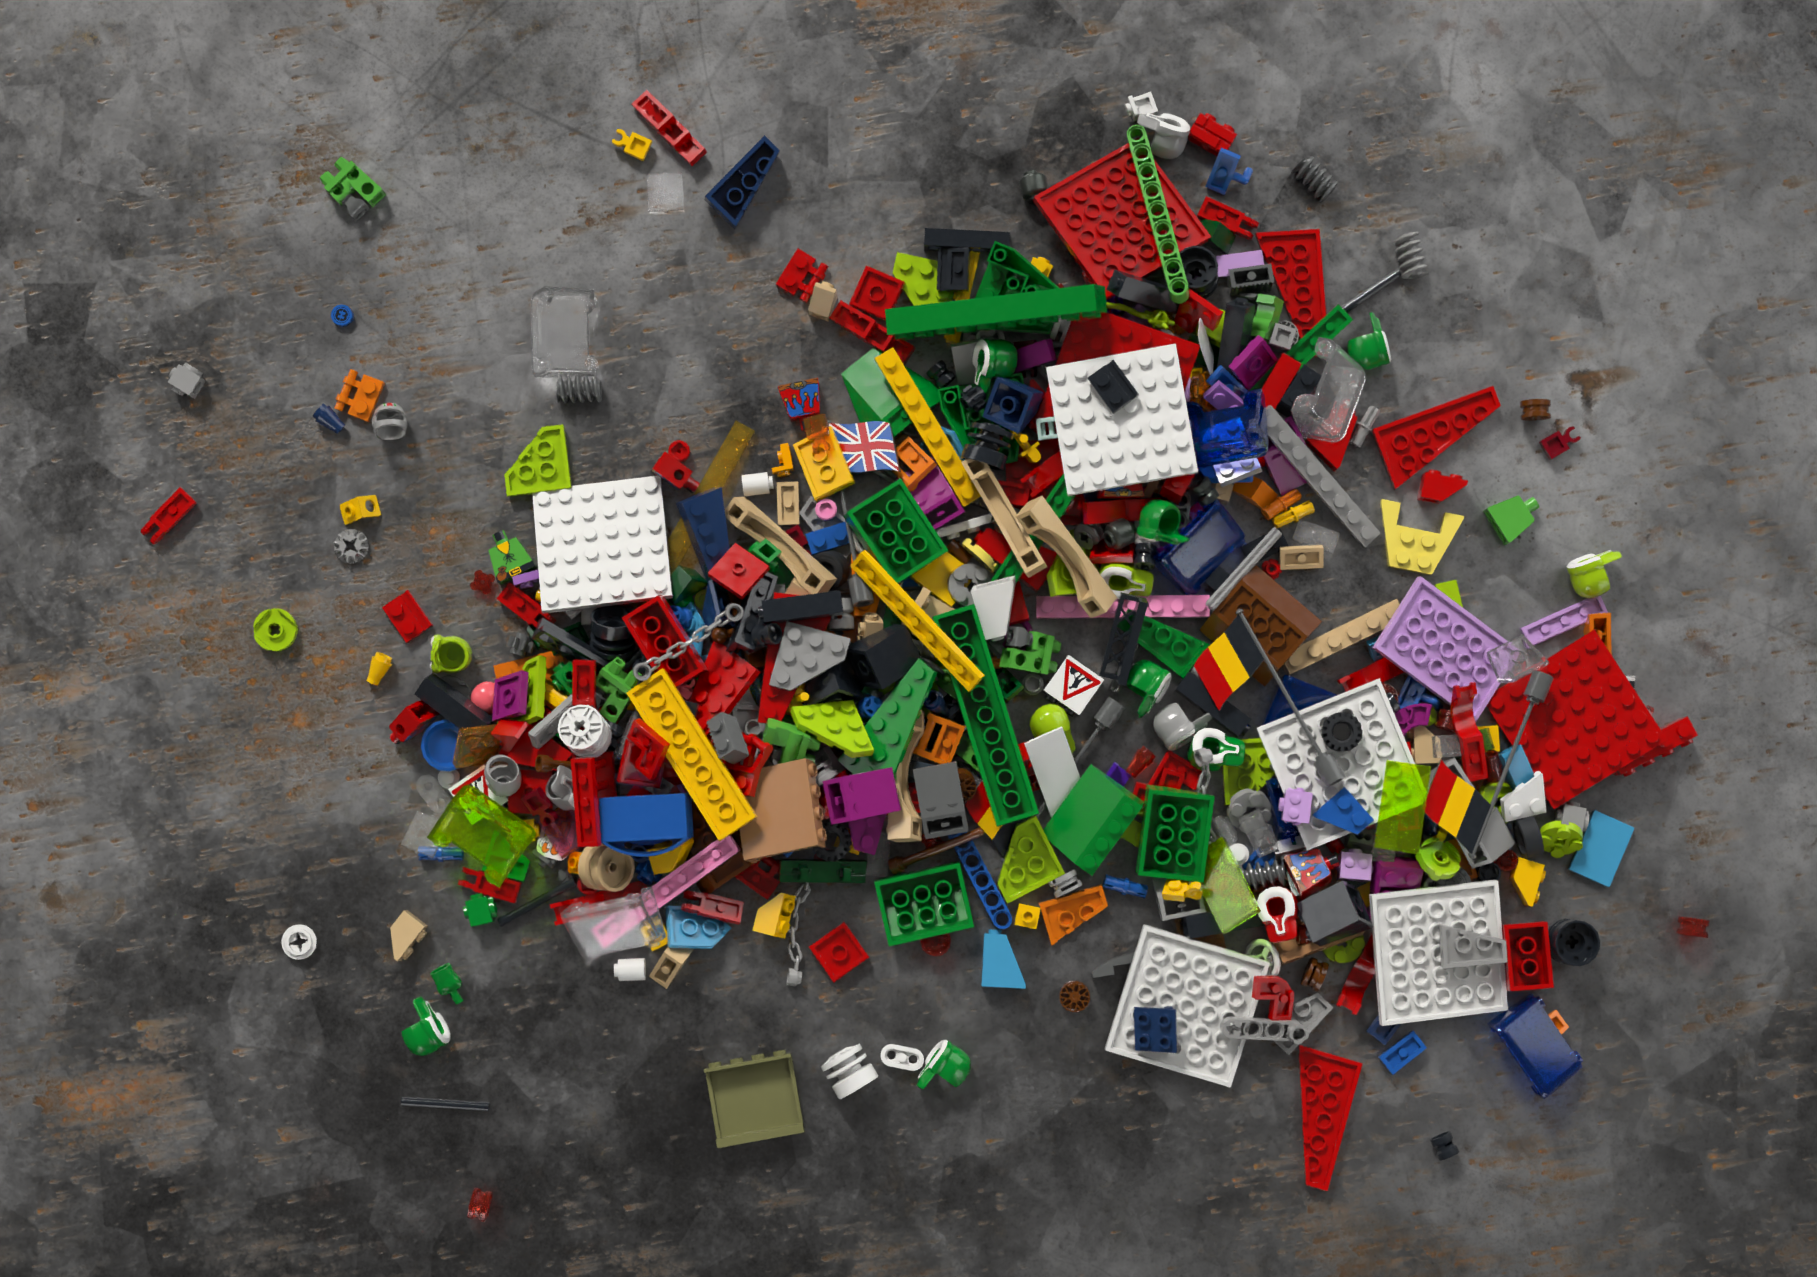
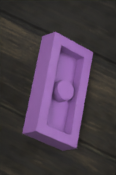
[1203,380,1249,419]
[512,570,539,589]

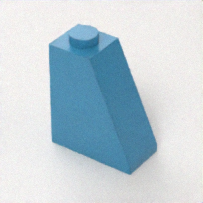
[1493,744,1534,791]
[981,929,1026,989]

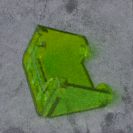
[427,785,536,887]

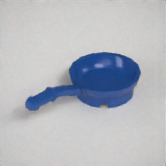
[421,719,501,771]

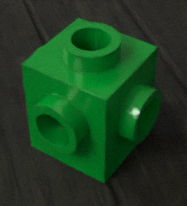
[550,661,573,696]

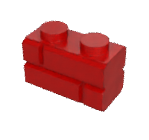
[1187,113,1237,157]

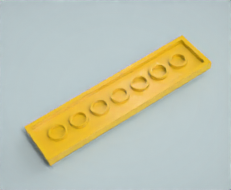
[626,668,757,841]

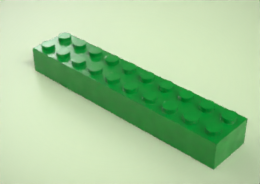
[885,284,1107,340]
[932,604,1039,827]

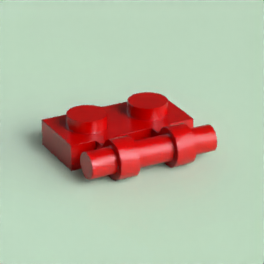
[776,248,829,303]
[735,857,780,900]

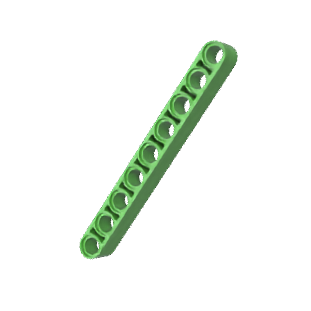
[1127,125,1189,304]

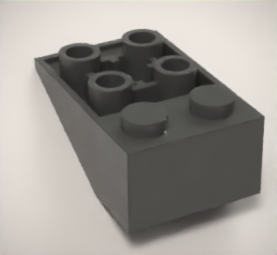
[913,761,969,839]

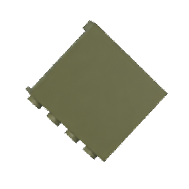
[704,1050,805,1148]

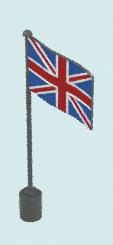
[824,420,900,607]

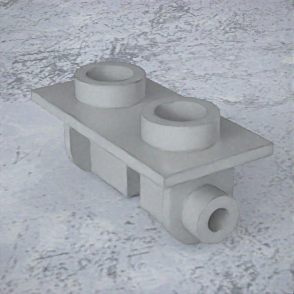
[1272,836,1318,862]

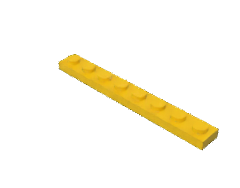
[874,347,981,507]
[850,550,985,692]

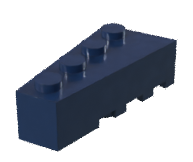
[704,135,780,229]
[676,487,730,582]

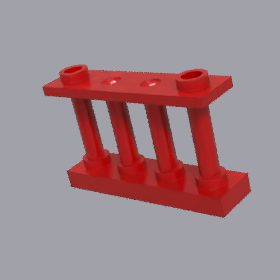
[570,751,617,847]

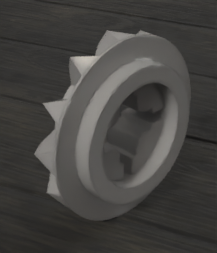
[334,529,369,563]

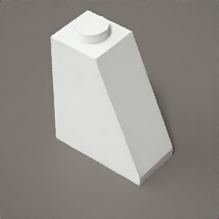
[971,575,1016,641]

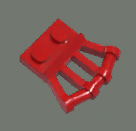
[722,732,773,797]

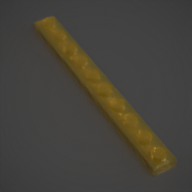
[630,421,755,609]

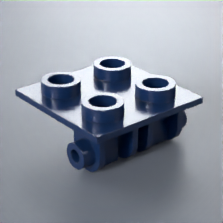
[1134,1006,1177,1053]

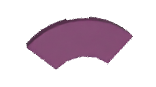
[1395,703,1432,736]

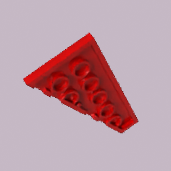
[1255,229,1329,357]
[1372,386,1501,490]
[758,592,832,724]
[1298,1045,1363,1191]

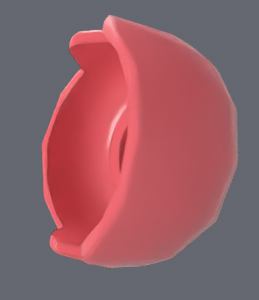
[470,681,495,715]

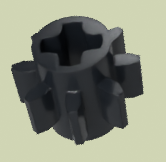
[960,385,987,413]

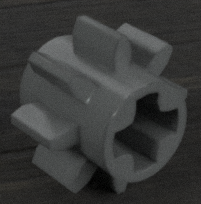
[507,632,535,658]

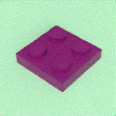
[1228,335,1278,391]
[492,670,529,722]

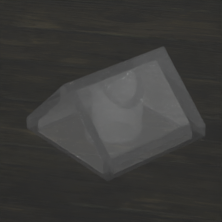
[1487,634,1549,683]

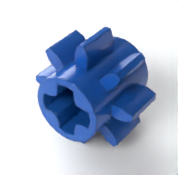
[635,859,662,885]

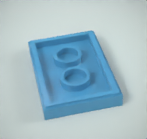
[1568,810,1635,887]

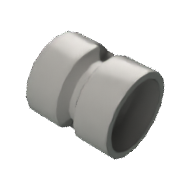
[827,598,854,631]

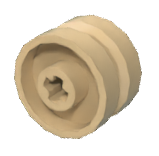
[578,843,635,892]

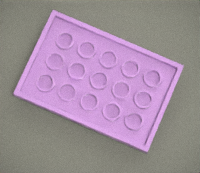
[1372,576,1520,722]

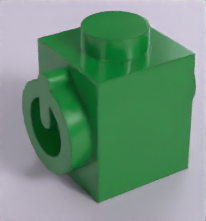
[748,538,782,574]
[463,893,498,927]

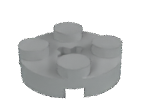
[947,564,991,607]
[1227,789,1271,833]

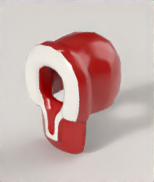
[1257,886,1299,943]

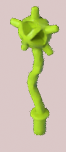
[1106,302,1175,330]

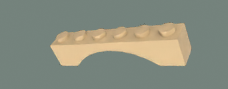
[961,459,1047,578]
[1015,496,1117,618]
[725,497,837,594]
[1282,599,1400,676]
[886,710,925,842]

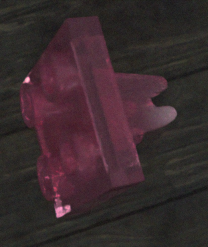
[538,808,580,859]

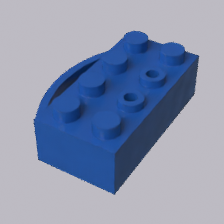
[599,793,694,857]

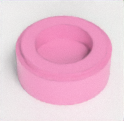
[815,499,837,521]

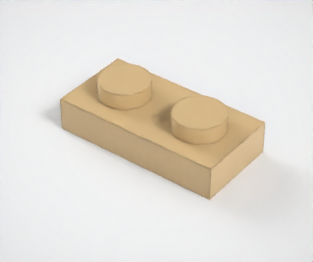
[777,482,800,526]
[1279,545,1324,570]

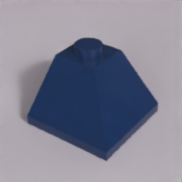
[982,376,1044,434]
[702,580,734,636]

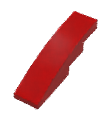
[631,90,707,166]
[829,300,916,365]

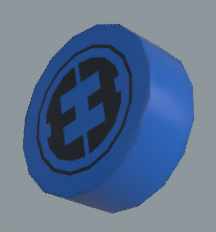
[331,304,354,326]

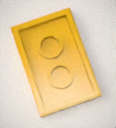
[793,426,855,502]

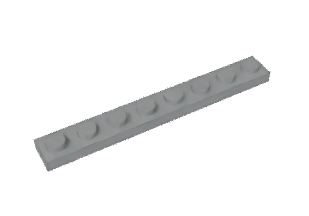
[1254,405,1380,548]

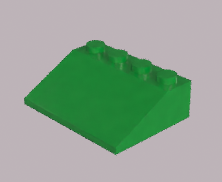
[844,478,949,584]
[1043,764,1144,876]
[1136,785,1215,882]
[874,861,974,946]

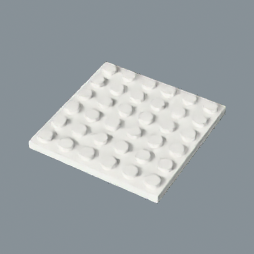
[1046,344,1198,496]
[532,476,673,614]
[1256,678,1427,850]
[1369,880,1508,1026]
[1105,924,1270,1087]

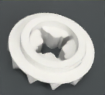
[282,925,317,960]

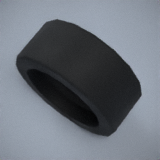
[1513,816,1544,859]

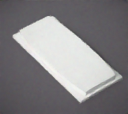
[1024,727,1080,818]

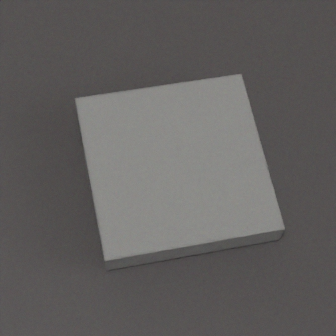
[950,336,997,385]

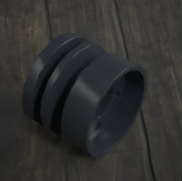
[1173,246,1218,299]
[961,422,1014,471]
[590,605,636,660]
[1548,918,1600,966]

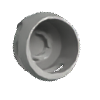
[372,403,407,440]
[484,755,522,797]

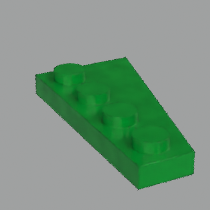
[1117,608,1210,678]

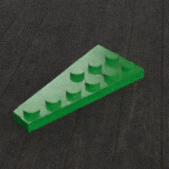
[838,658,937,779]

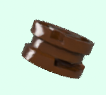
[1520,399,1551,421]
[958,768,976,802]
[1301,957,1329,992]
[1059,981,1090,1012]

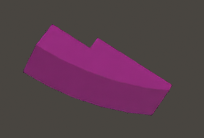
[1013,339,1057,374]

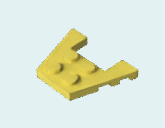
[1380,499,1464,575]

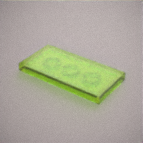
[1374,760,1431,854]
[1200,837,1261,934]

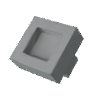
[1268,323,1296,351]

